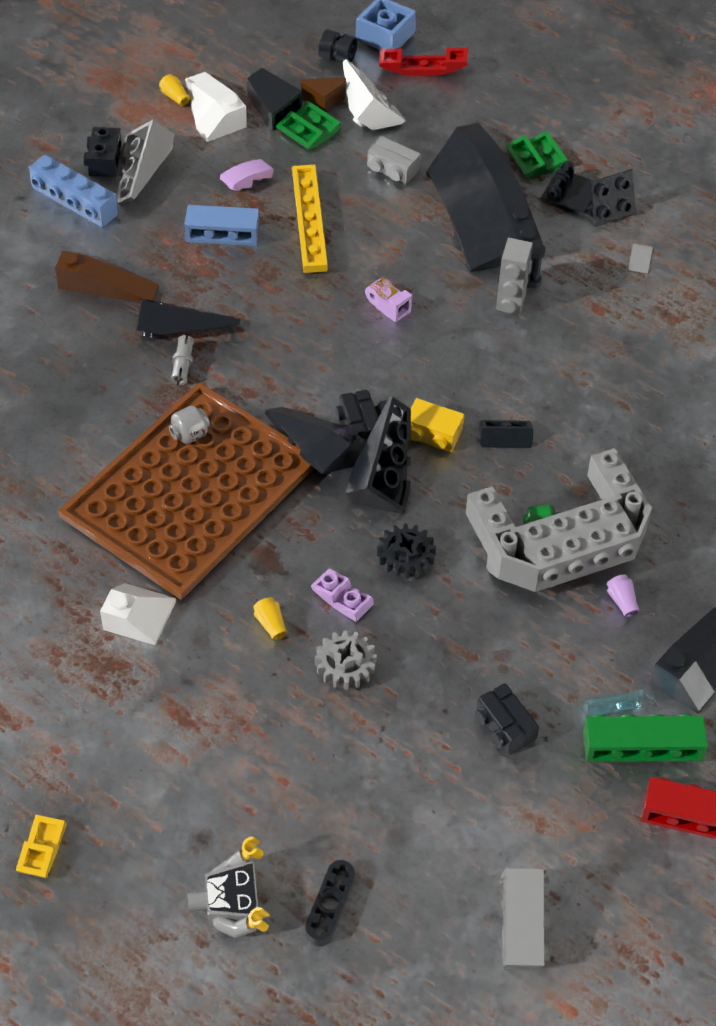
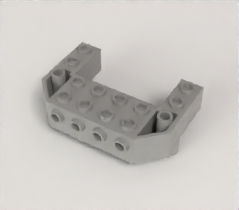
[466,448,652,592]

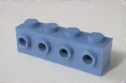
[29,154,118,228]

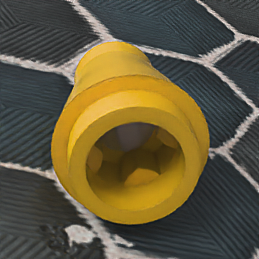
[159,74,190,107]
[253,597,288,641]

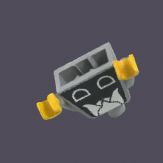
[188,837,270,938]

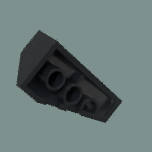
[345,396,411,514]
[265,407,366,474]

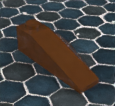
[55,251,159,303]

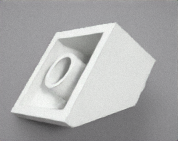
[100,583,176,645]

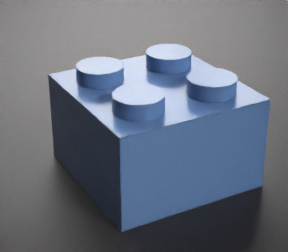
[356,0,416,50]

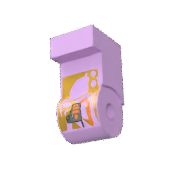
[365,278,412,323]

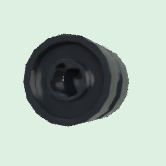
[318,29,358,63]

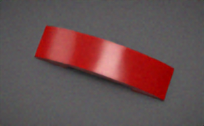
[379,48,468,76]

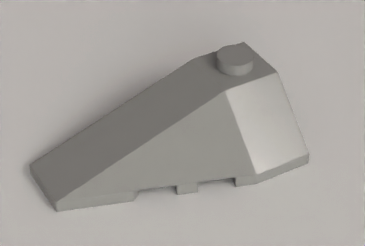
[117,120,175,206]

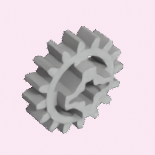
[315,630,377,690]

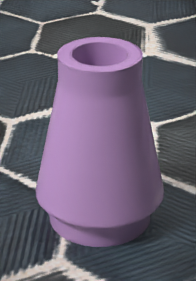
[607,575,640,618]

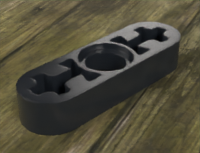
[305,860,355,946]

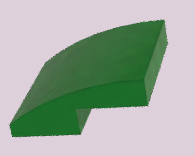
[276,101,342,150]
[505,131,568,178]

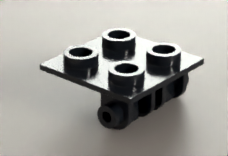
[541,161,594,213]
[586,169,636,226]

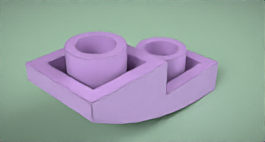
[220,159,274,191]
[311,569,374,622]

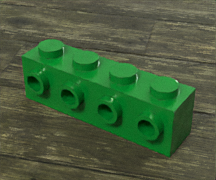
[583,714,708,762]

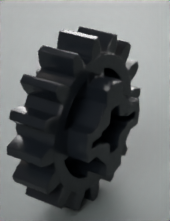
[377,523,436,579]

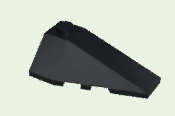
[136,298,241,338]
[651,607,716,714]

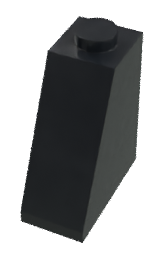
[247,68,302,131]

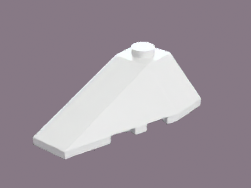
[343,59,406,130]
[185,72,247,142]

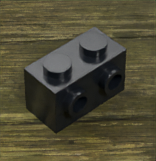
[84,127,122,177]

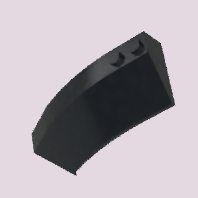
[426,123,543,272]

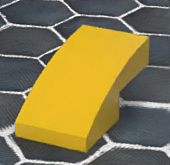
[16,815,67,878]

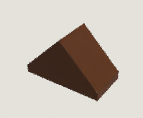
[301,78,346,113]

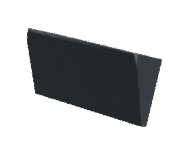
[479,420,533,448]

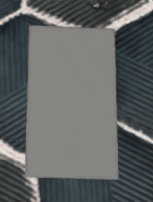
[628,243,653,274]

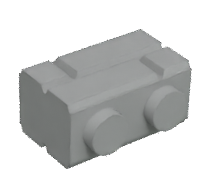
[367,136,422,185]

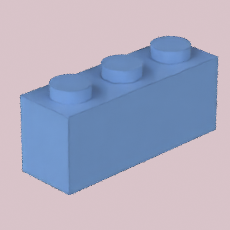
[184,205,259,246]

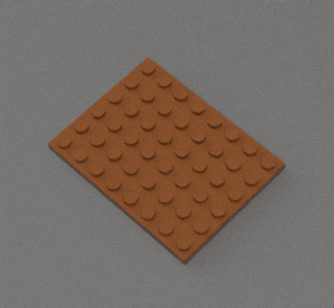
[58,383,314,600]

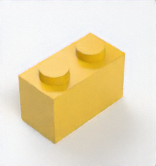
[410,398,464,453]

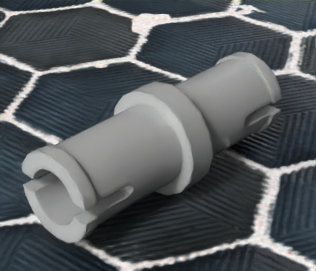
[171,335,194,385]

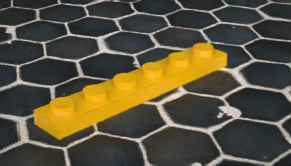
[292,165,328,273]

